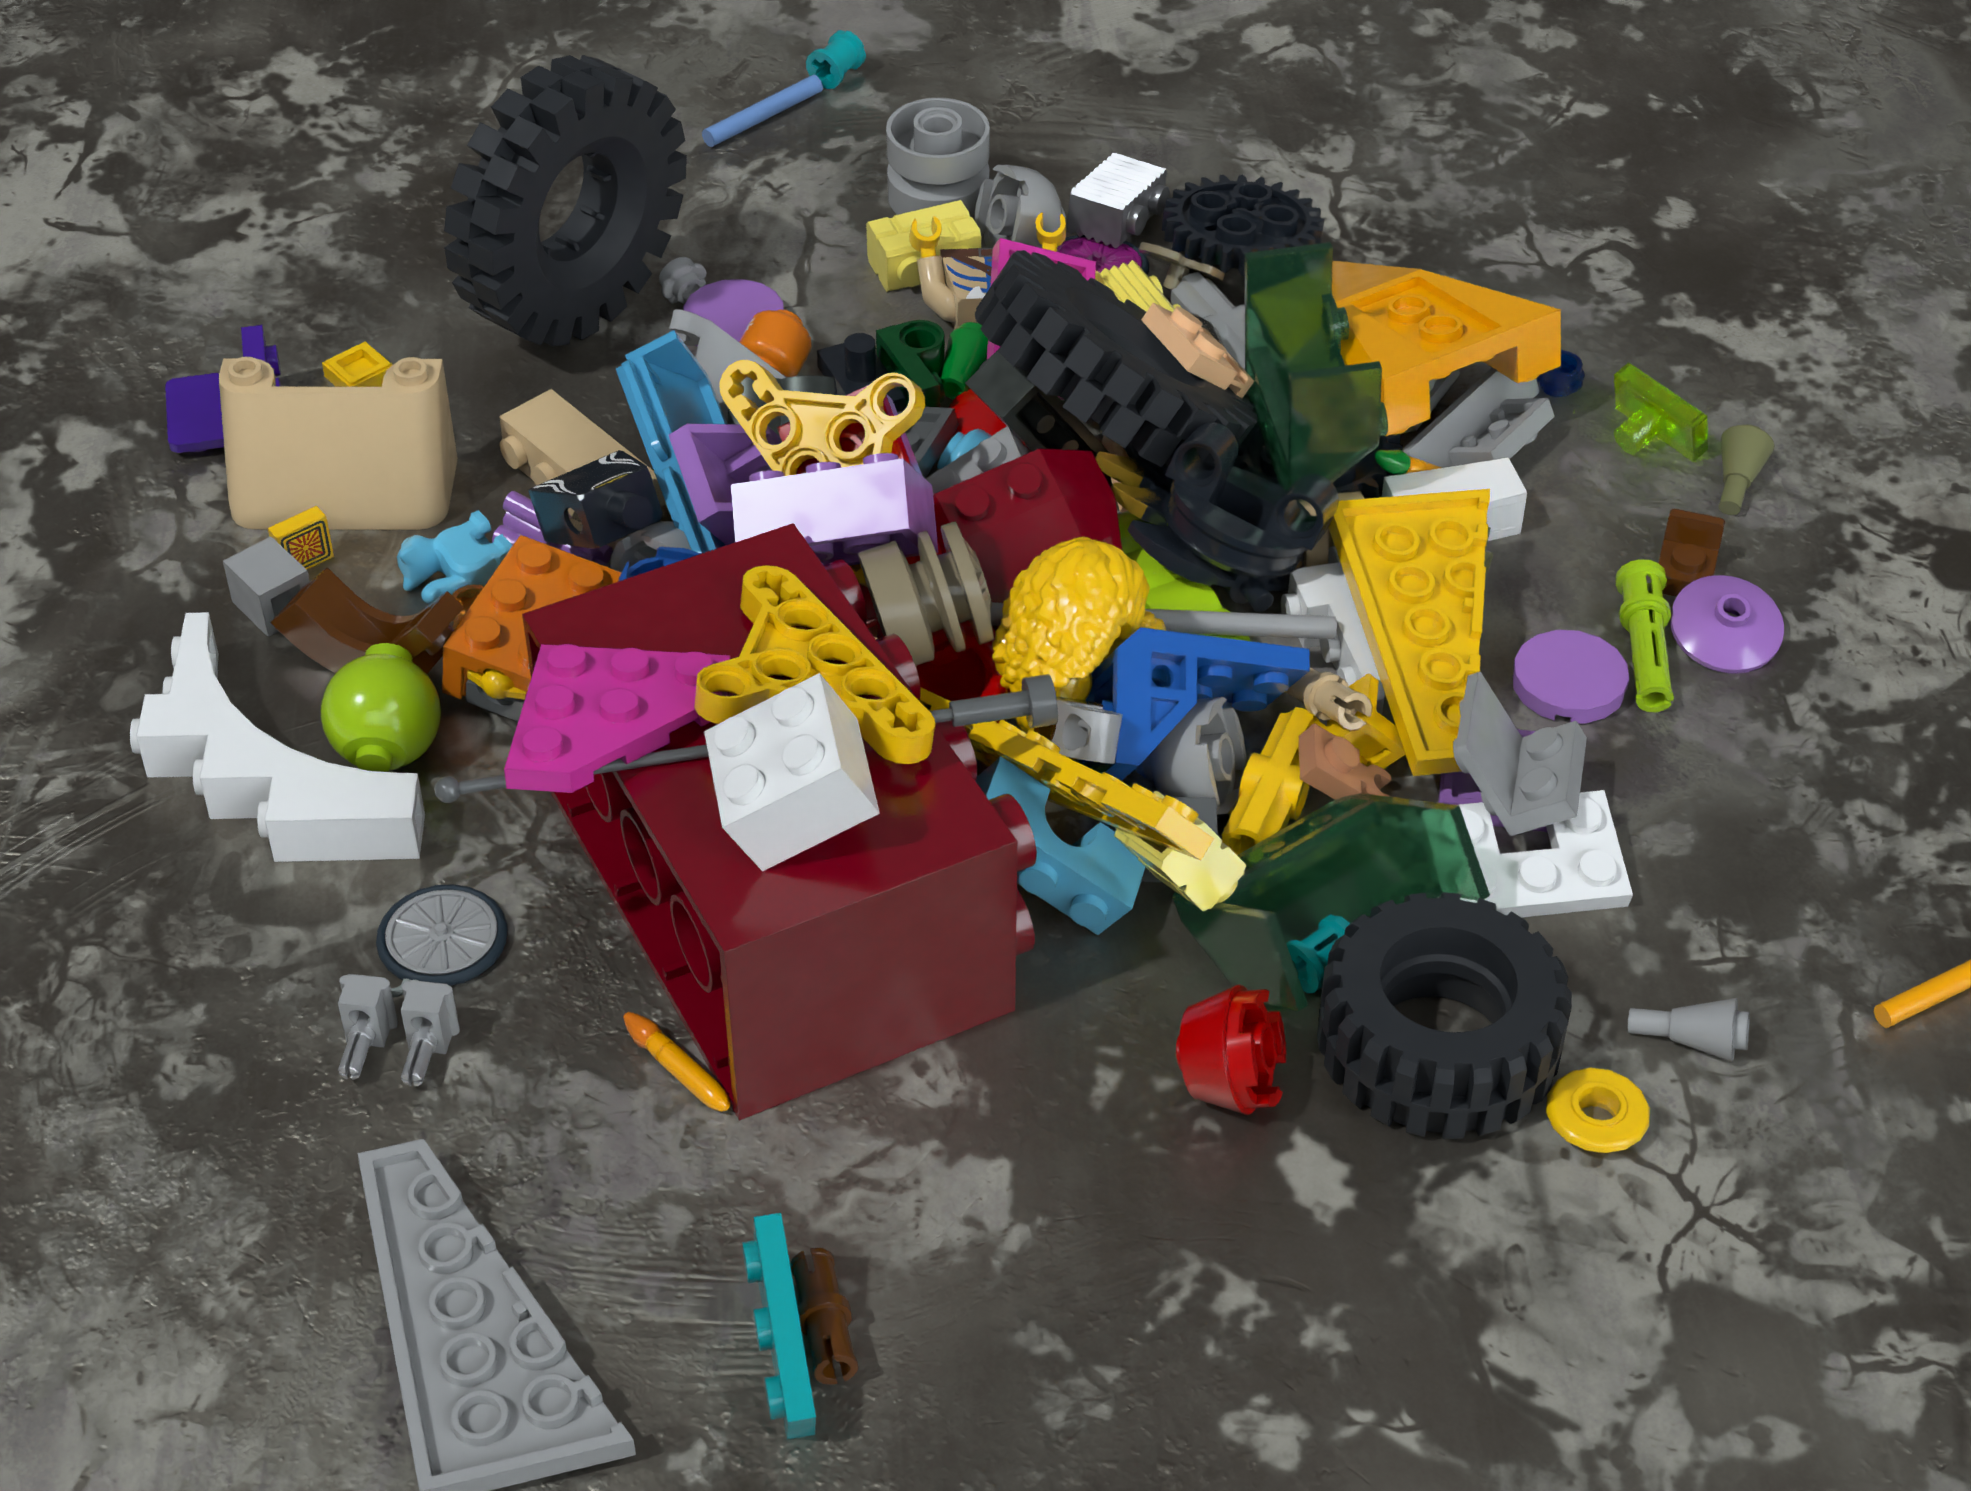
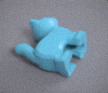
[397,510,513,604]

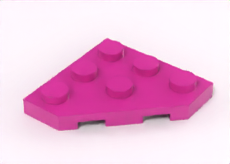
[504,644,731,793]

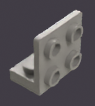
[1453,672,1587,836]

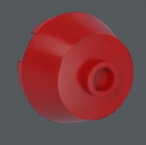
[1176,984,1286,1115]

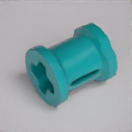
[806,30,866,89]
[1280,914,1350,993]

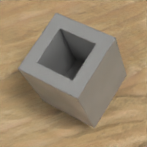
[223,536,310,637]

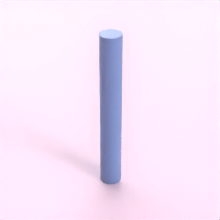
[702,75,823,147]

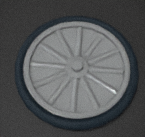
[376,884,508,986]

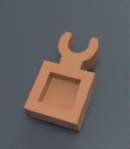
[1298,723,1392,816]

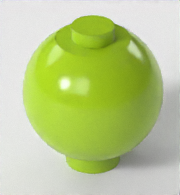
[321,643,441,772]

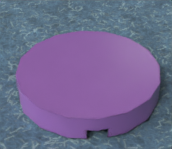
[683,279,784,347]
[1513,630,1629,724]

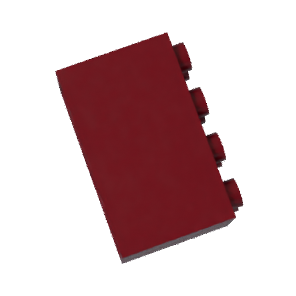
[522,523,1037,1121]

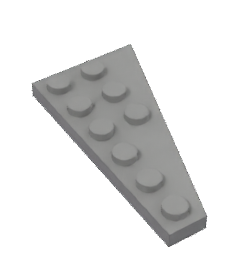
[357,1139,636,1491]

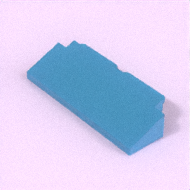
[616,330,727,554]

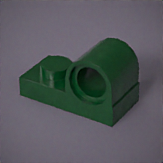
[876,320,945,408]

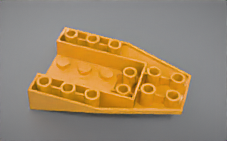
[1250,261,1561,436]

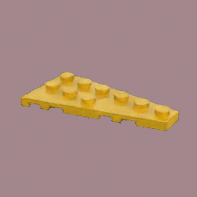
[1329,489,1490,776]
[919,687,1214,861]

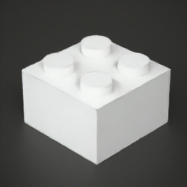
[704,673,880,871]

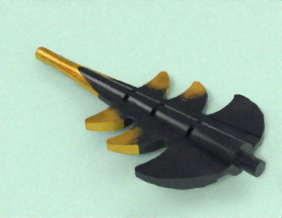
[1095,442,1303,612]

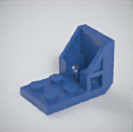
[1078,627,1310,781]

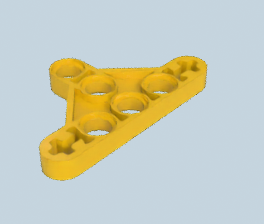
[719,359,925,587]
[694,565,935,764]

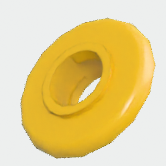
[1546,1067,1650,1153]

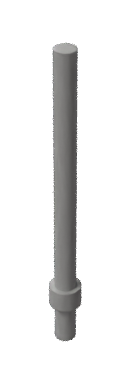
[991,602,1337,639]

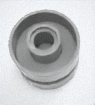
[886,98,990,218]

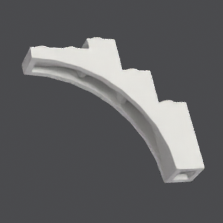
[1281,458,1527,715]
[130,612,425,862]

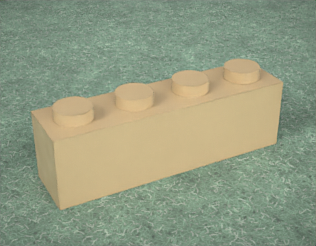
[499,389,673,550]

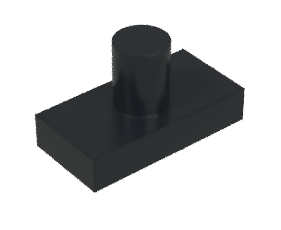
[817,333,906,412]

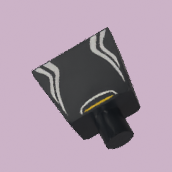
[528,450,663,549]

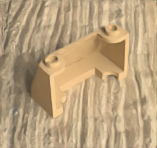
[219,357,458,530]

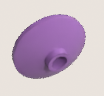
[1670,575,1784,674]

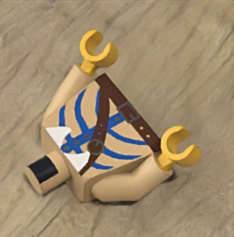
[909,212,1066,330]

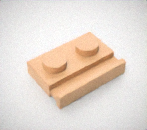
[1141,303,1254,398]

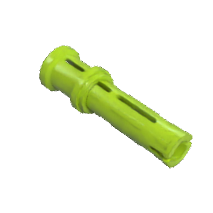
[1615,559,1674,713]

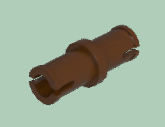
[790,1248,858,1385]

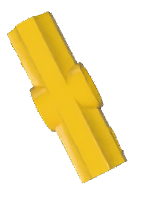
[1222,707,1327,868]

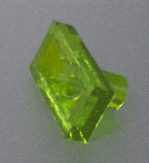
[1614,362,1708,462]

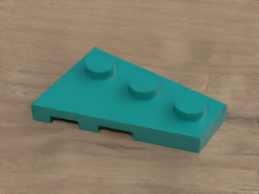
[742,1213,816,1440]

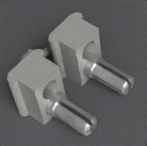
[338,974,460,1086]

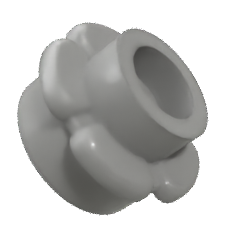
[659,257,707,304]

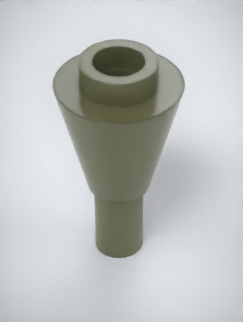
[1719,424,1775,515]

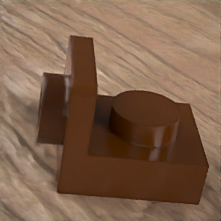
[1658,509,1725,597]

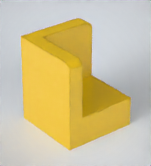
[1326,673,1406,769]

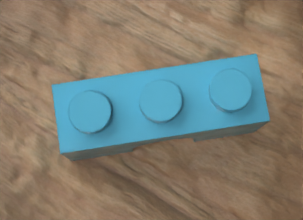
[975,756,1145,935]

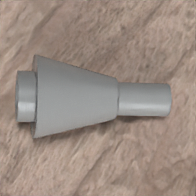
[1628,998,1750,1062]

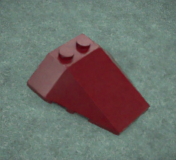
[933,449,1123,631]

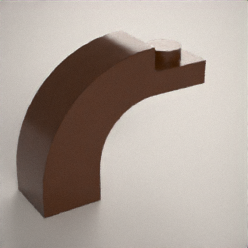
[270,567,464,674]

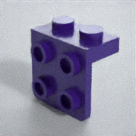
[165,325,281,453]

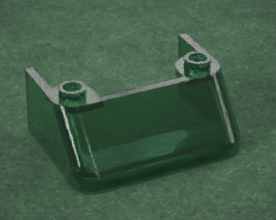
[1245,242,1388,502]
[1172,794,1490,1011]

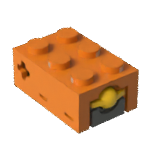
[442,535,622,721]

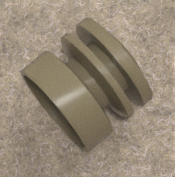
[858,521,994,666]

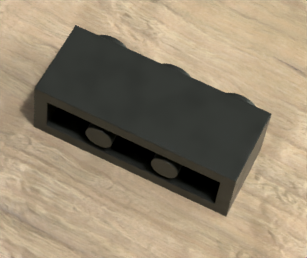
[965,348,1110,458]

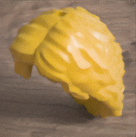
[992,537,1150,692]

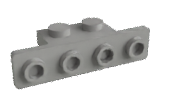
[1401,368,1555,468]

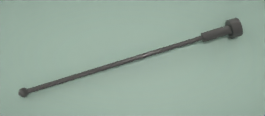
[435,674,1058,803]

